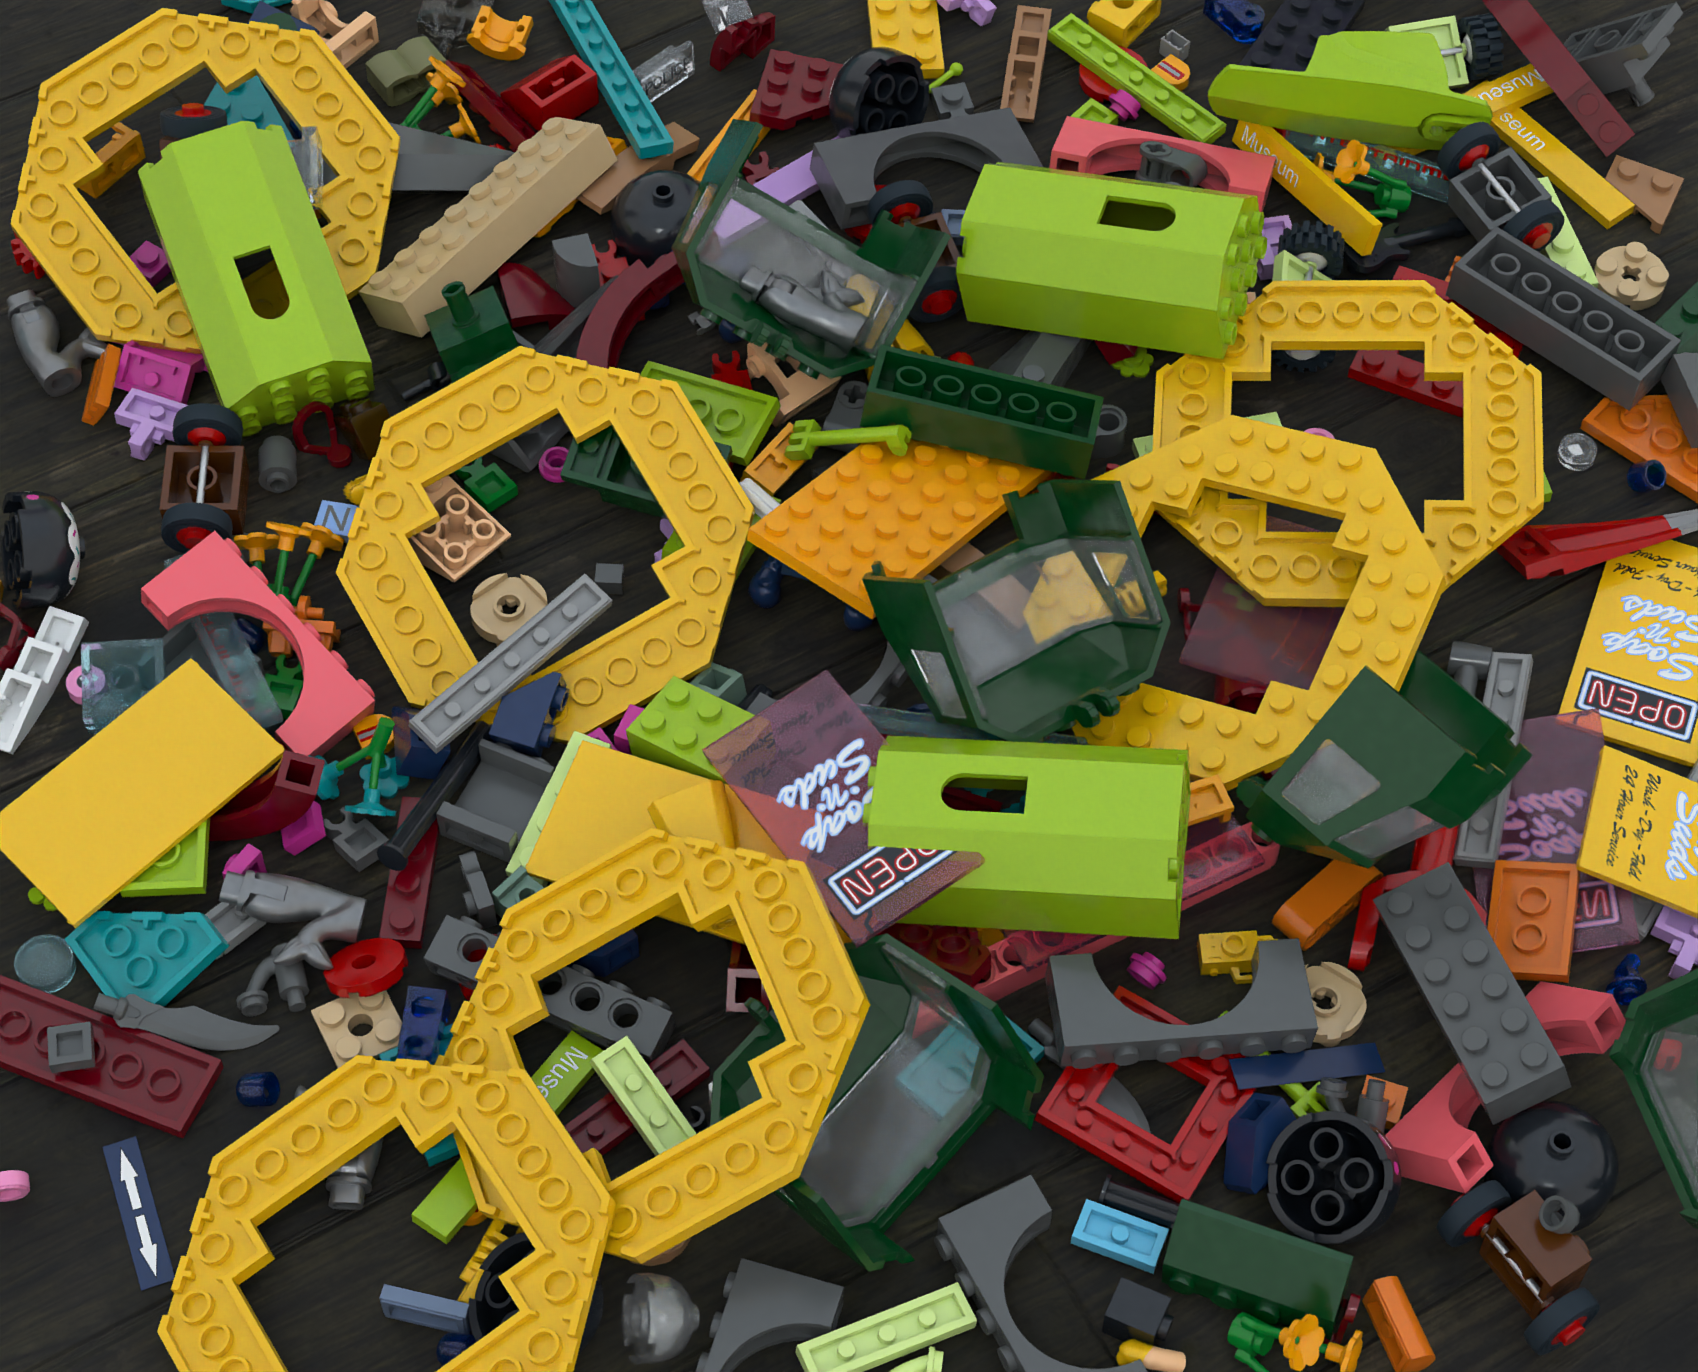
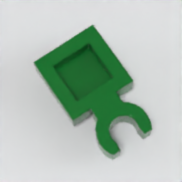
[455,456,518,513]
[254,654,303,720]

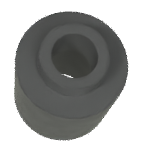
[258,436,297,493]

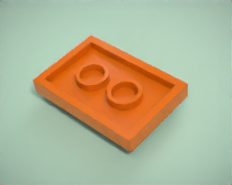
[1487,860,1581,983]

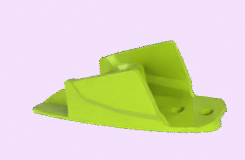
[1208,31,1493,150]

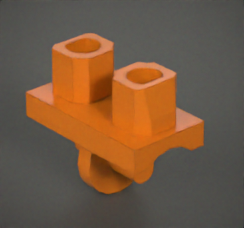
[263,595,341,658]

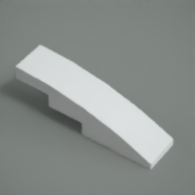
[0,606,89,755]

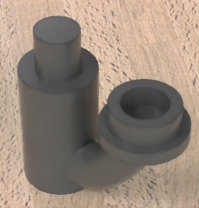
[236,943,309,1016]
[1316,1077,1389,1134]

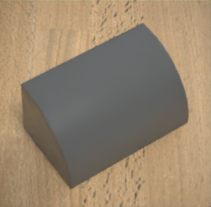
[552,233,600,309]

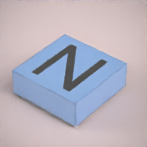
[314,500,359,543]

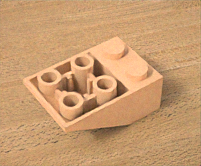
[408,475,511,583]

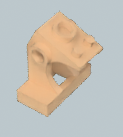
[290,0,379,69]
[746,343,842,428]

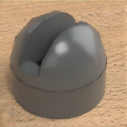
[1539,1195,1580,1234]

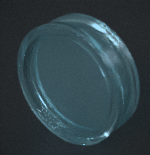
[14,934,76,993]

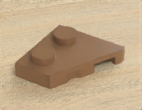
[1605,155,1684,234]

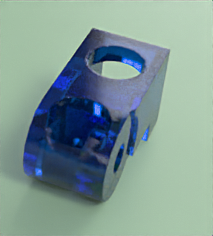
[1203,0,1265,44]
[397,986,451,1065]

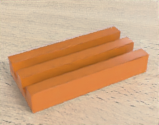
[81,344,122,426]

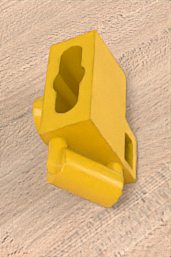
[1197,930,1278,984]

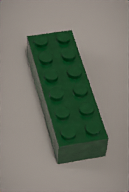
[860,344,1104,479]

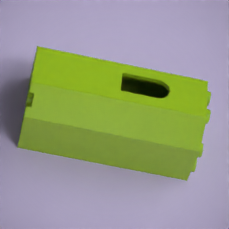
[138,121,375,436]
[956,162,1267,359]
[863,736,1191,939]

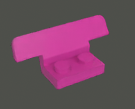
[114,340,208,405]

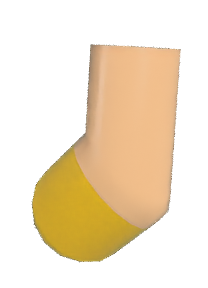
[1116,1339,1186,1372]

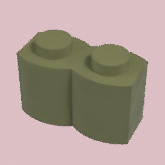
[365,36,447,106]

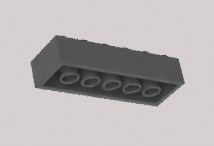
[1446,226,1681,411]
[1373,862,1571,1125]

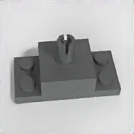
[1563,2,1683,107]

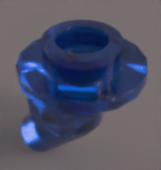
[1605,953,1647,1005]

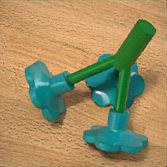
[309,717,410,816]

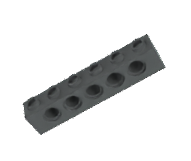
[423,915,676,1064]

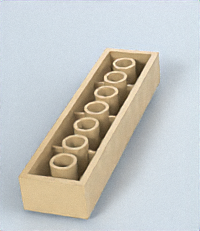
[358,117,618,338]

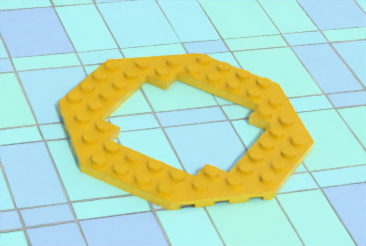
[10,8,400,354]
[1152,280,1544,607]
[336,346,755,745]
[1020,415,1446,791]
[434,828,870,1264]
[157,1055,616,1372]

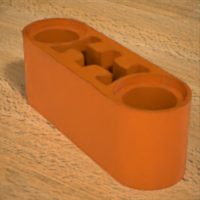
[1272,859,1383,951]

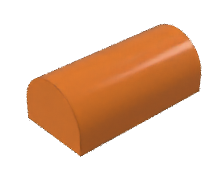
[1362,1276,1436,1372]

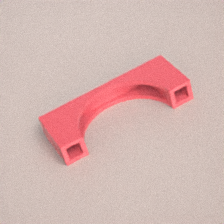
[1049,116,1276,212]
[141,531,375,757]
[1385,981,1626,1194]

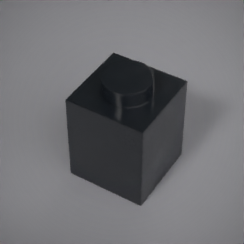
[1102,1277,1174,1345]

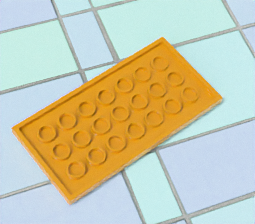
[747,439,1053,620]

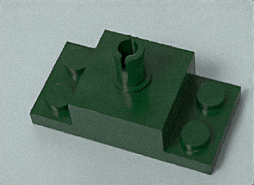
[424,281,519,383]
[560,426,733,519]

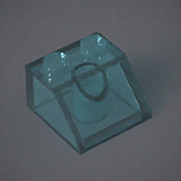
[81,638,167,734]

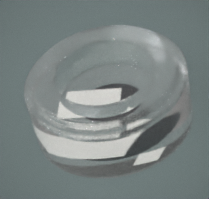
[1557,433,1597,471]

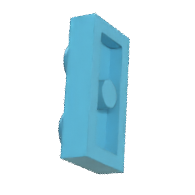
[1071,1199,1169,1274]

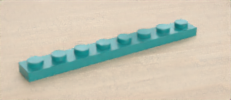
[549,0,674,159]

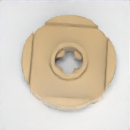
[1594,242,1669,311]
[470,573,548,647]
[1305,962,1367,1047]

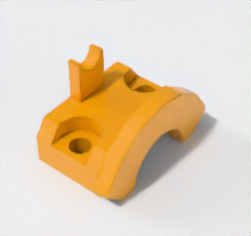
[466,5,534,61]

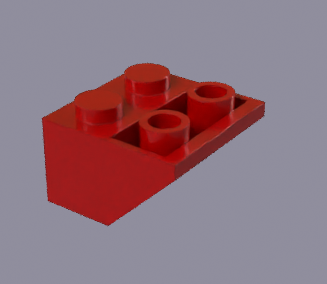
[500,54,599,132]

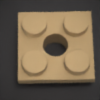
[311,990,411,1068]

